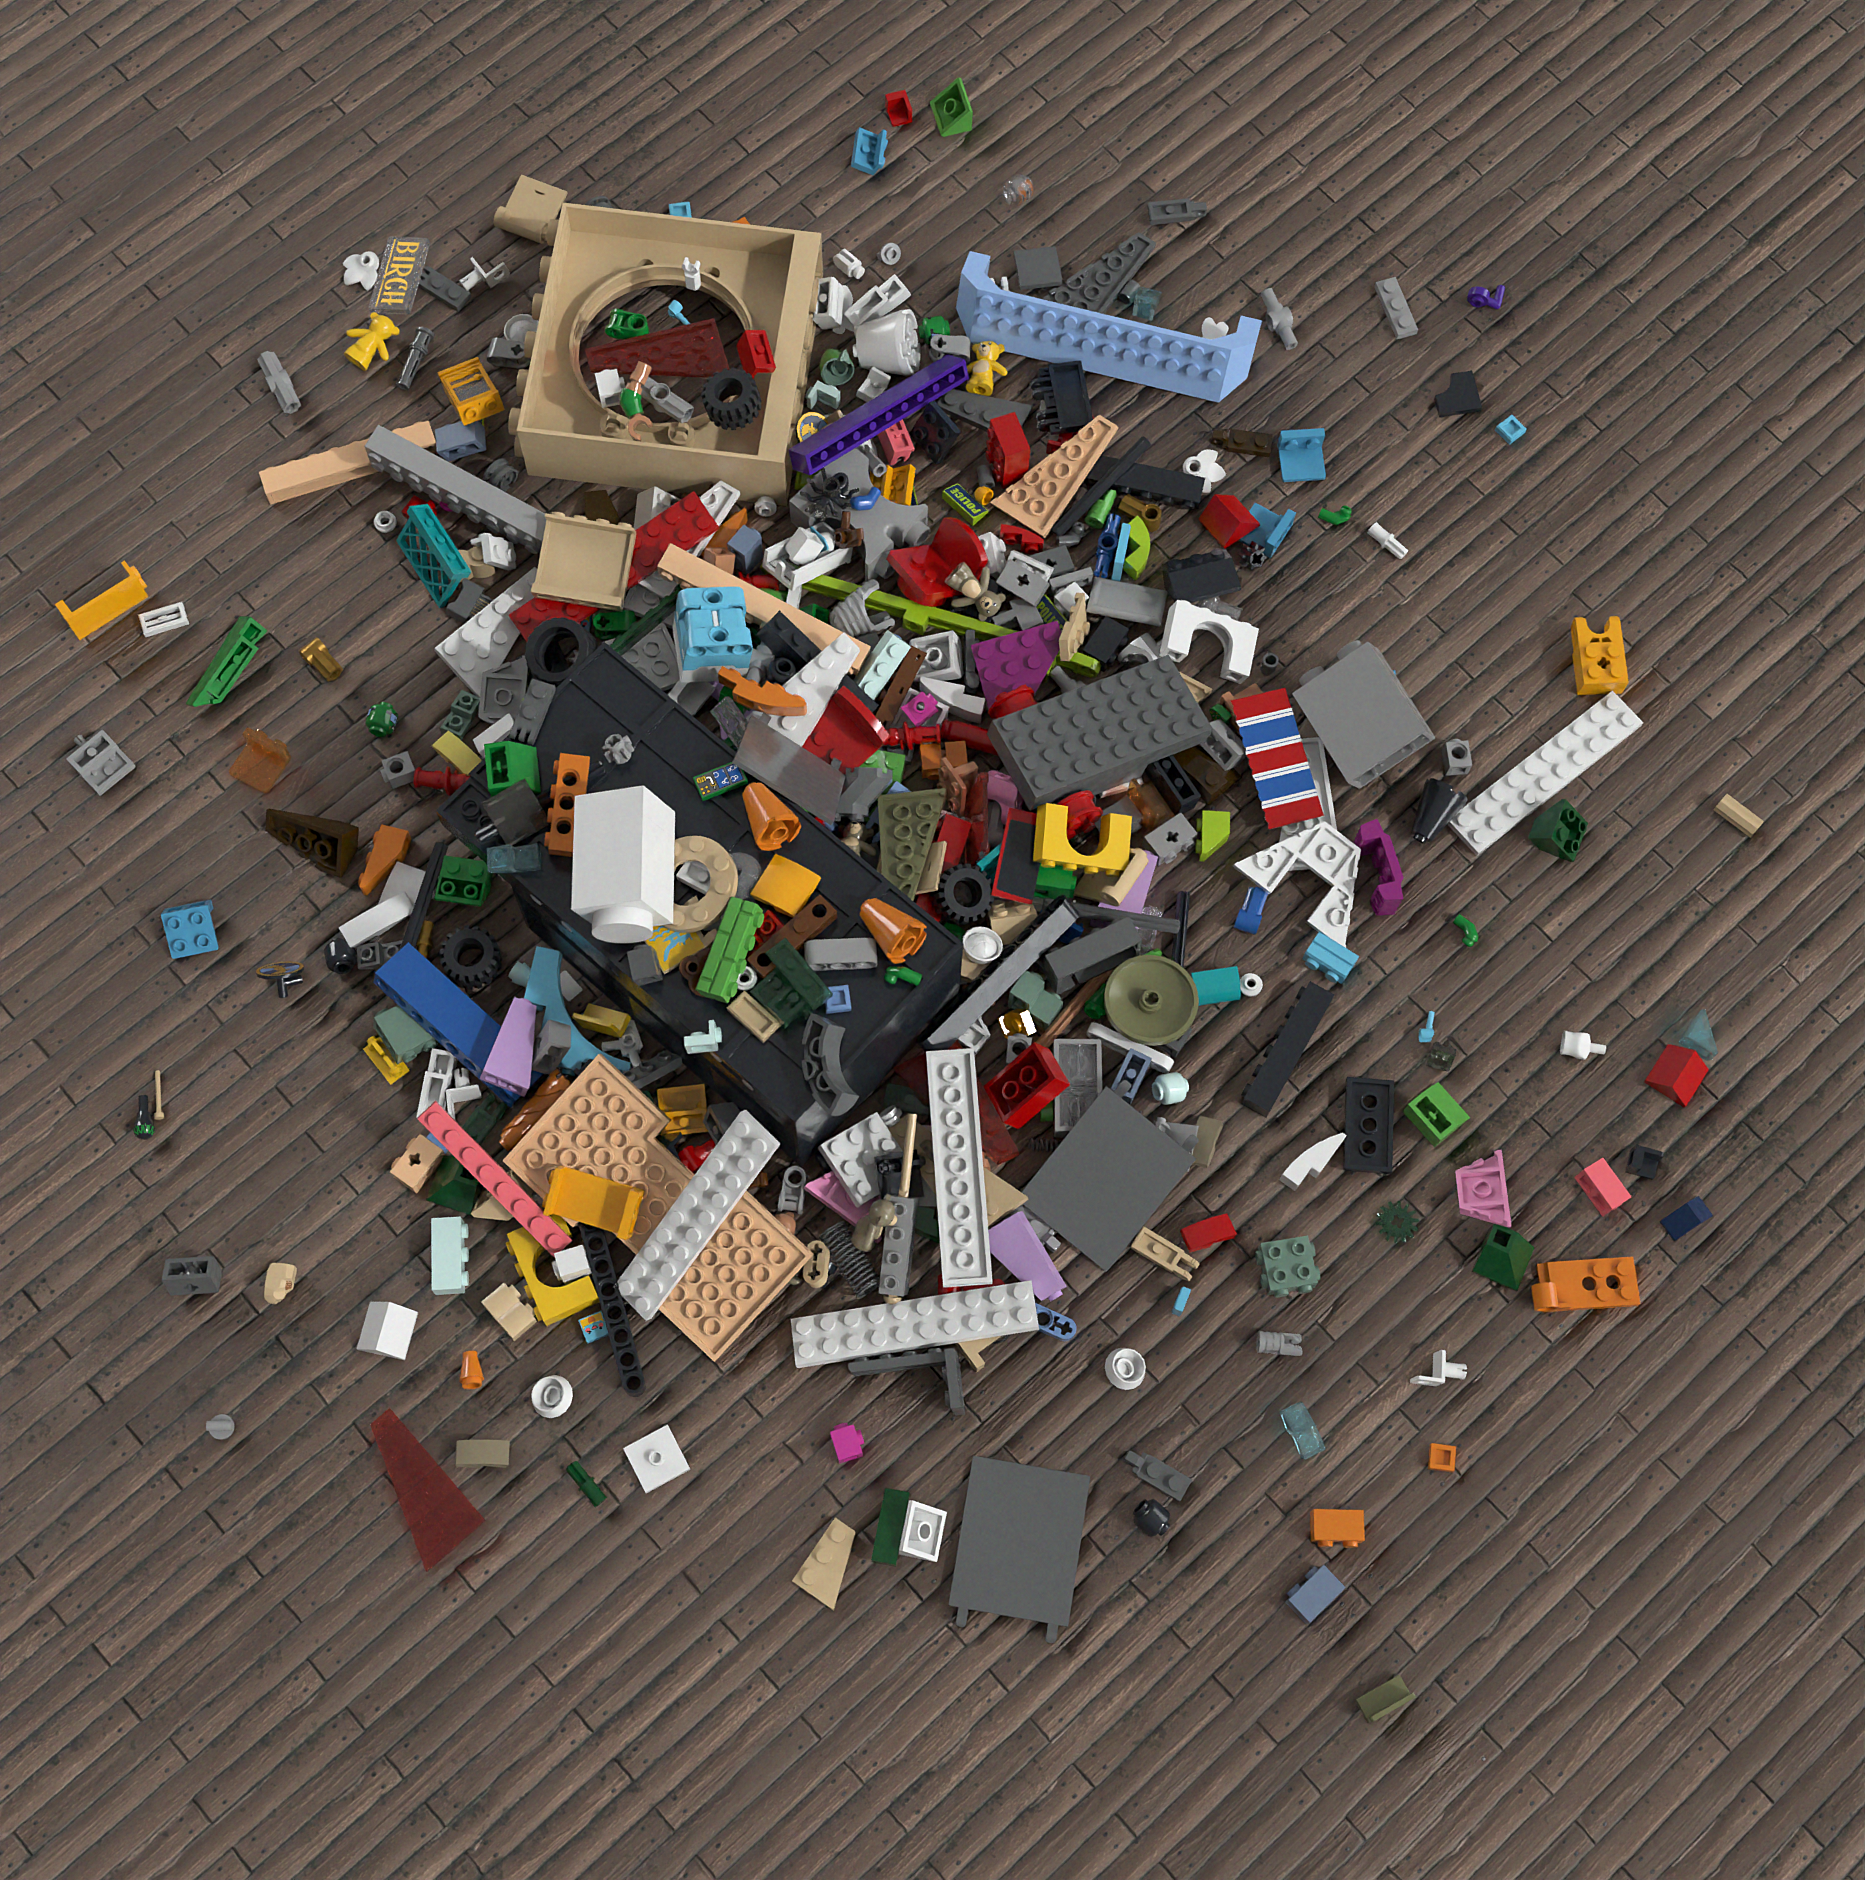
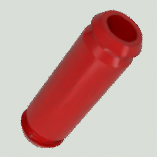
[940,718,999,756]

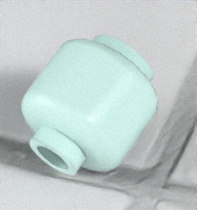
[1152,1072,1189,1105]

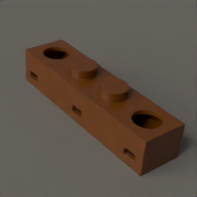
[874,645,927,729]
[747,895,837,983]

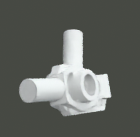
[602,1020,643,1068]

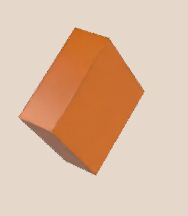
[1428,1443,1456,1472]

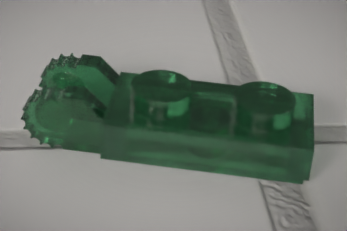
[462,1094,507,1145]

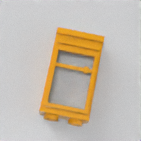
[437,357,505,426]

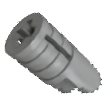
[1256,1331,1302,1356]

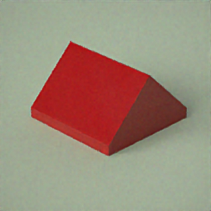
[1198,494,1260,549]
[1644,1044,1709,1108]

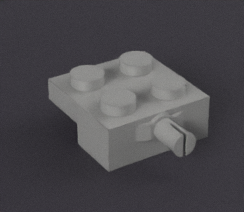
[66,730,136,796]

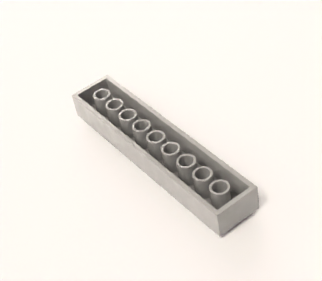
[364,425,546,554]

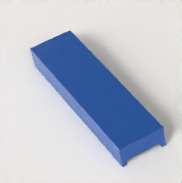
[373,942,544,1108]

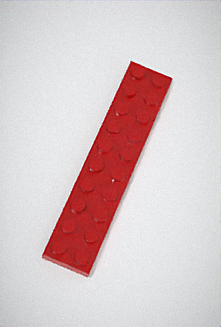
[508,491,720,642]

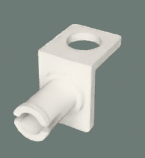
[459,257,510,291]
[446,1068,482,1121]
[1410,1350,1467,1386]

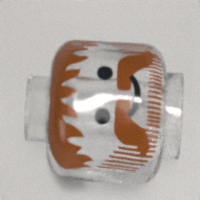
[1002,174,1033,206]

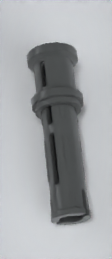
[396,326,435,391]

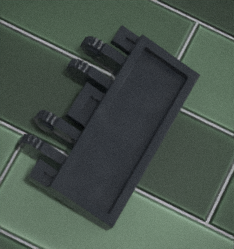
[1030,361,1093,435]

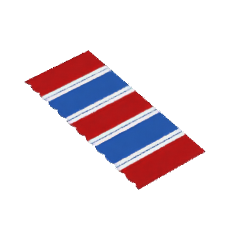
[1230,688,1324,829]

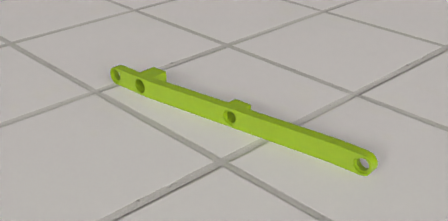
[760,562,1101,683]

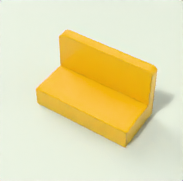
[572,1003,631,1038]

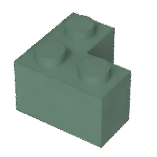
[1008,971,1063,1030]

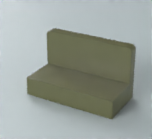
[1355,1675,1416,1723]

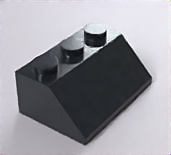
[1162,549,1241,603]

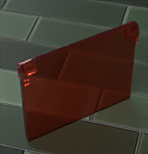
[965,772,990,867]

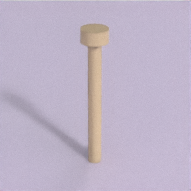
[154,1070,164,1120]

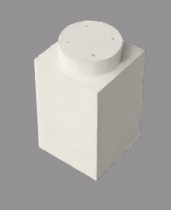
[571,785,675,943]

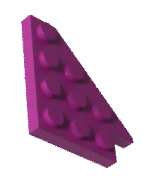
[971,621,1061,710]

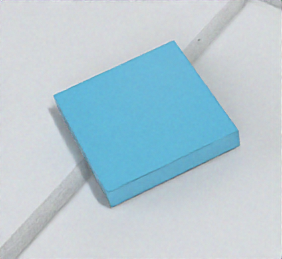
[1111,523,1131,581]

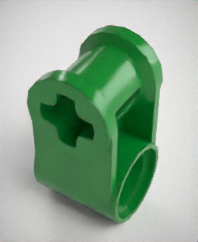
[605,309,650,343]
[593,610,636,640]

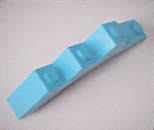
[524,946,633,1076]

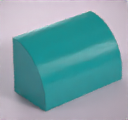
[1191,966,1241,1006]

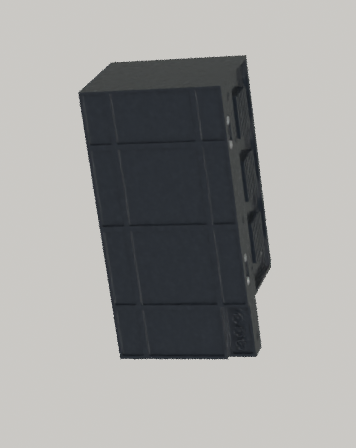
[436,642,963,1167]

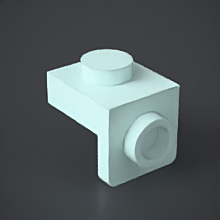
[806,380,841,409]

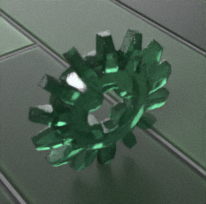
[1376,1201,1419,1243]

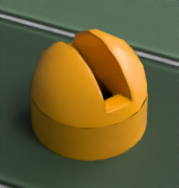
[974,486,993,506]

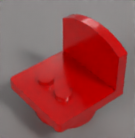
[886,517,988,607]
[802,686,890,775]

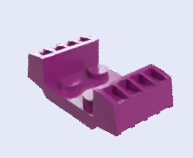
[1353,819,1404,915]

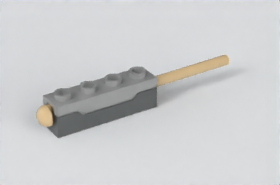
[879,1113,919,1304]

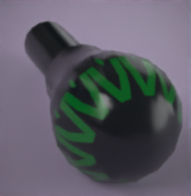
[133,1095,155,1140]

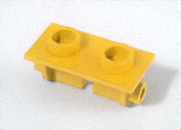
[363,1036,410,1085]

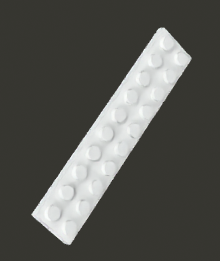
[1447,691,1643,856]
[926,1048,992,1287]
[614,1110,780,1321]
[791,1280,1039,1368]

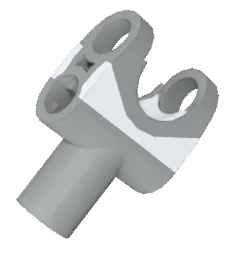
[1117,633,1162,665]

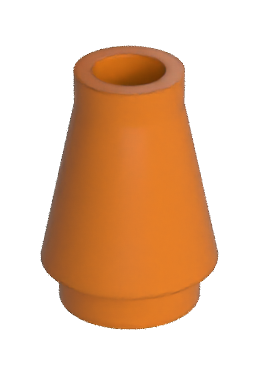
[459,1351,484,1389]

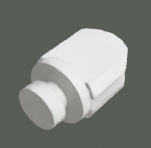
[833,249,865,279]

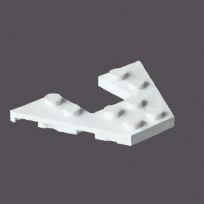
[1233,821,1361,948]

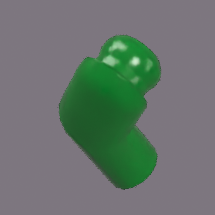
[1318,506,1352,525]
[1453,914,1479,947]
[884,966,922,986]

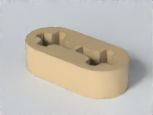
[803,1240,830,1288]

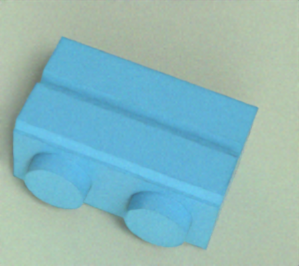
[1302,931,1359,984]

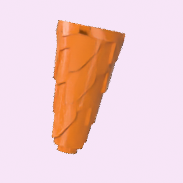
[499,1068,572,1152]

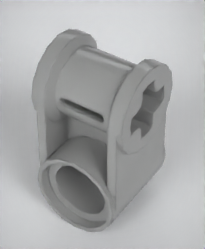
[929,334,971,364]
[486,338,531,369]
[778,1166,806,1215]

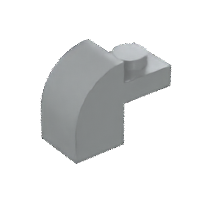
[992,600,1044,631]

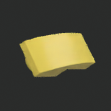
[432,731,482,775]

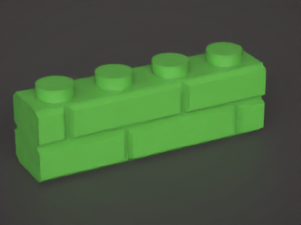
[696,897,764,1003]

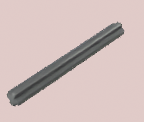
[1042,898,1180,933]

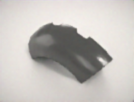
[802,1013,859,1116]

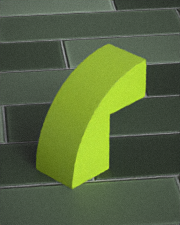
[1123,515,1150,581]

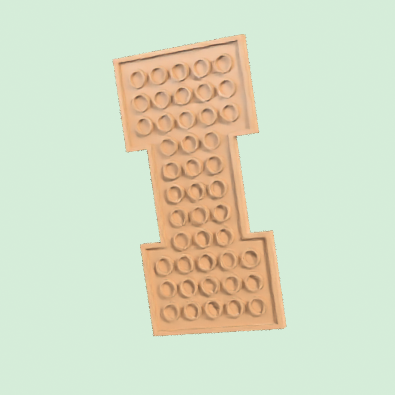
[503,1053,814,1362]

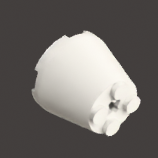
[853,309,920,376]

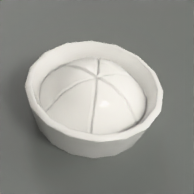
[504,314,539,349]
[963,927,1003,964]
[1105,1348,1146,1390]
[531,1375,573,1418]

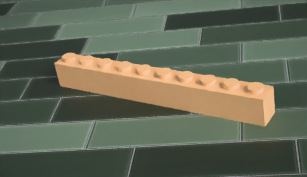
[657,543,871,676]

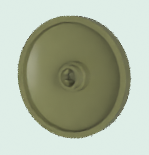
[1104,955,1199,1046]

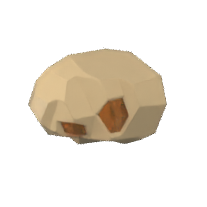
[264,1263,297,1304]

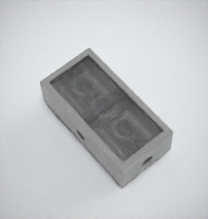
[1052,1039,1102,1138]

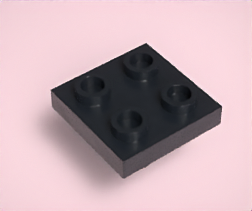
[909,401,961,464]

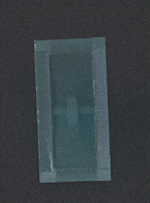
[1132,287,1162,321]
[1678,1009,1718,1061]

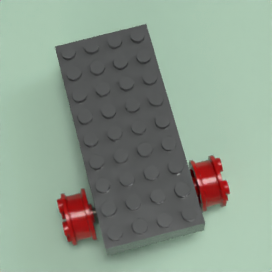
[987,655,1213,840]

